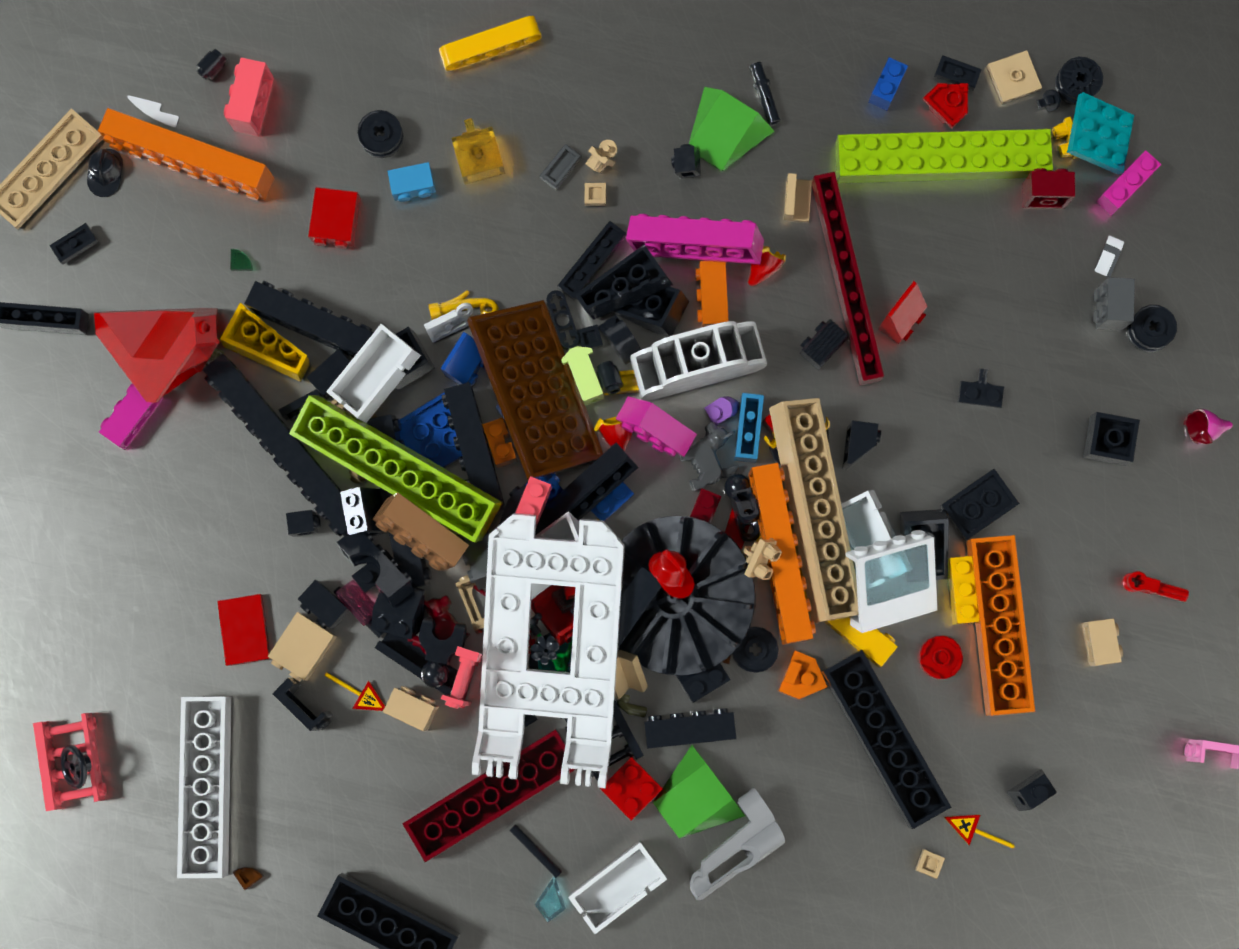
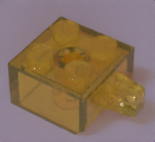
[451,118,505,185]

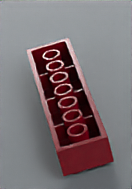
[402,729,576,862]

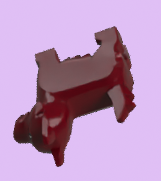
[408,595,470,655]

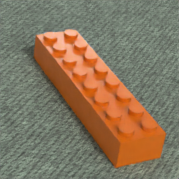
[98,108,274,201]
[748,463,816,645]
[966,535,1035,716]

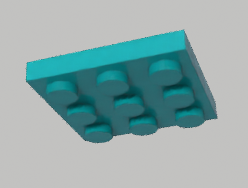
[1067,92,1134,175]

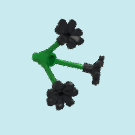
[530,607,574,672]

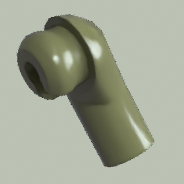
[616,694,647,718]

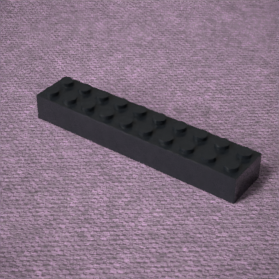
[203,353,348,537]

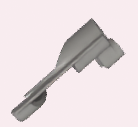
[690,788,785,900]

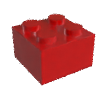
[600,757,663,821]

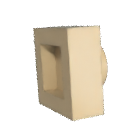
[585,183,606,206]
[915,849,945,879]

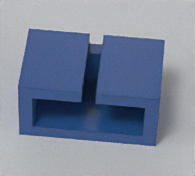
[868,57,908,111]

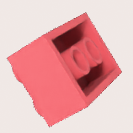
[224,58,274,137]

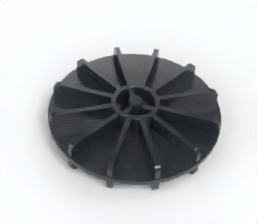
[620,516,756,676]

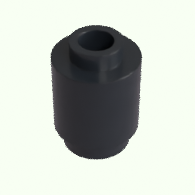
[196,49,227,80]
[597,361,623,395]

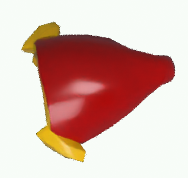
[748,245,786,286]
[594,416,632,452]

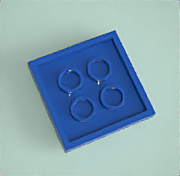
[399,392,462,468]

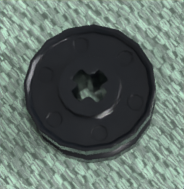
[1055,56,1103,105]
[357,110,404,158]
[1127,305,1177,352]
[732,627,779,673]

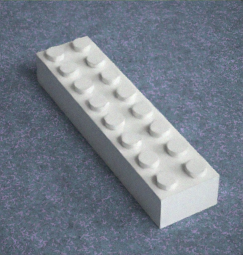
[177,697,231,878]

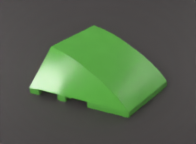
[689,87,774,172]
[653,745,745,839]

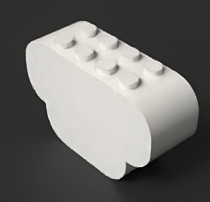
[630,321,767,401]

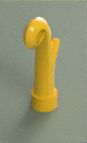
[428,290,499,320]

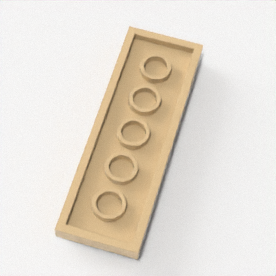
[0,108,104,230]

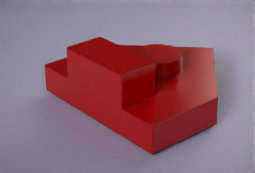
[922,83,968,129]

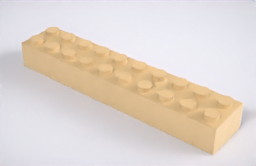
[769,398,859,623]

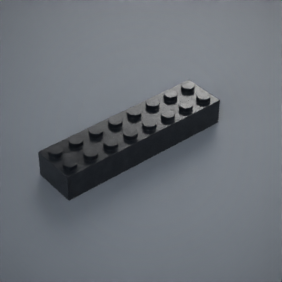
[821,650,952,829]

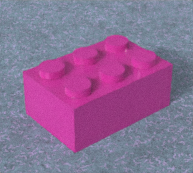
[616,396,697,457]

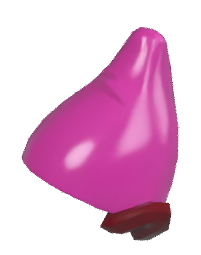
[1183,409,1233,444]

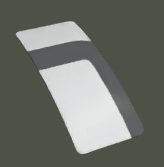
[1095,236,1124,277]

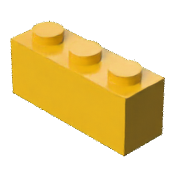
[948,556,979,625]

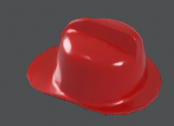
[649,550,694,599]

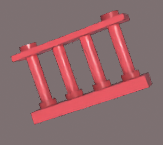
[441,646,483,709]
[33,713,107,811]

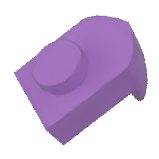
[704,396,739,426]

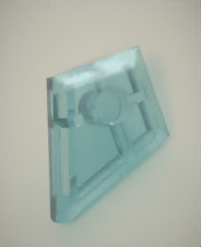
[535,877,566,922]

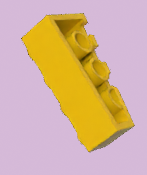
[220,303,311,382]

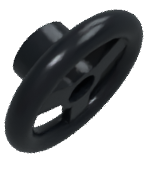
[60,745,92,789]

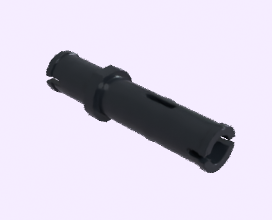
[749,62,781,126]

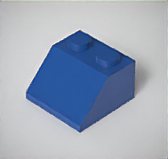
[441,332,485,386]

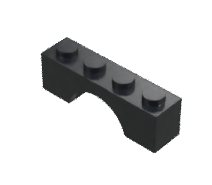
[336,532,414,608]

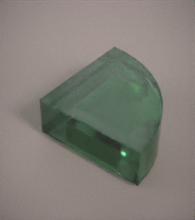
[230,249,253,271]

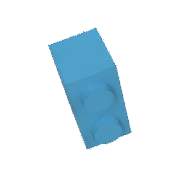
[387,162,436,202]

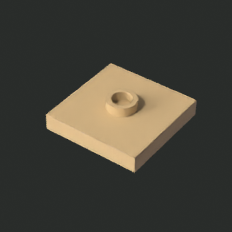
[987,50,1042,104]

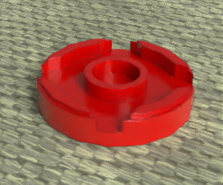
[919,636,963,679]

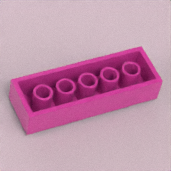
[626,214,764,264]

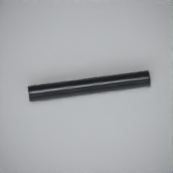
[509,824,562,878]

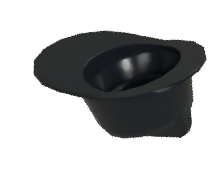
[87,148,123,197]

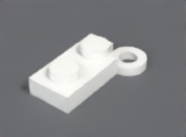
[424,303,473,343]

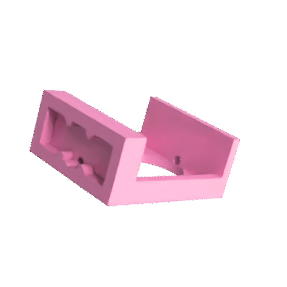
[1184,739,1239,769]

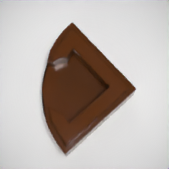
[232,867,264,890]

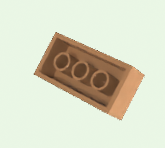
[372,493,469,571]

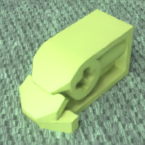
[561,346,605,406]

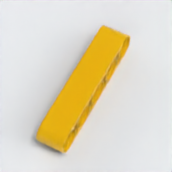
[439,16,542,71]

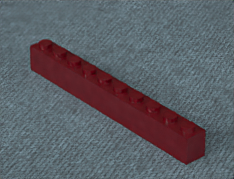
[811,171,884,386]

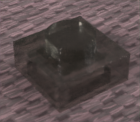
[552,588,575,614]

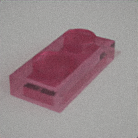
[335,580,375,626]

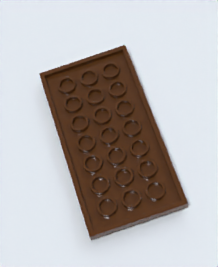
[467,300,603,481]

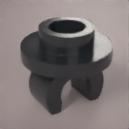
[1037,89,1061,111]

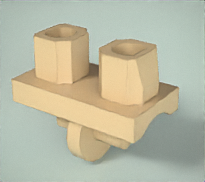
[585,140,618,173]
[743,538,782,580]

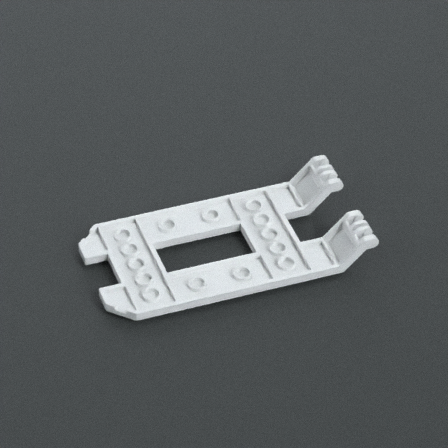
[472,513,624,788]

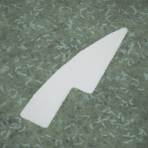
[127,95,179,127]

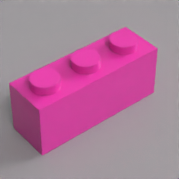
[1096,150,1162,216]
[99,383,164,450]

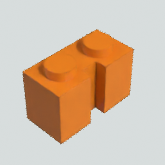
[482,417,518,468]

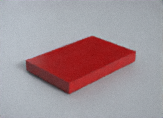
[217,594,271,666]

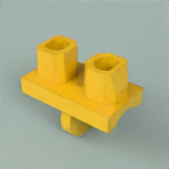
[1052,116,1078,159]

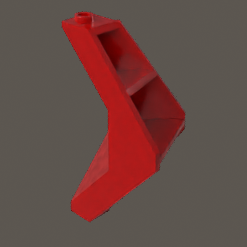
[94,308,220,403]

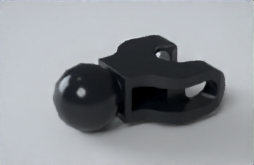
[724,474,760,542]
[418,616,467,688]

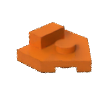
[778,650,827,699]

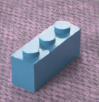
[734,393,764,463]

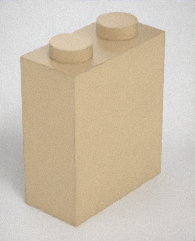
[268,612,337,682]

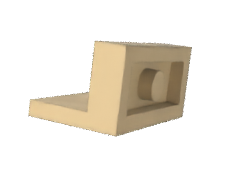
[784,173,812,222]
[615,650,648,700]

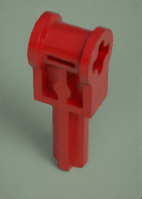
[1122,571,1189,602]

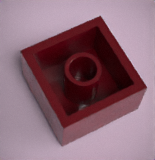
[1022,168,1075,209]

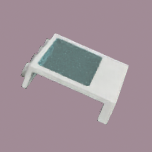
[846,530,937,633]

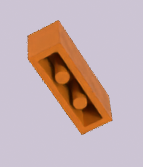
[695,261,728,327]

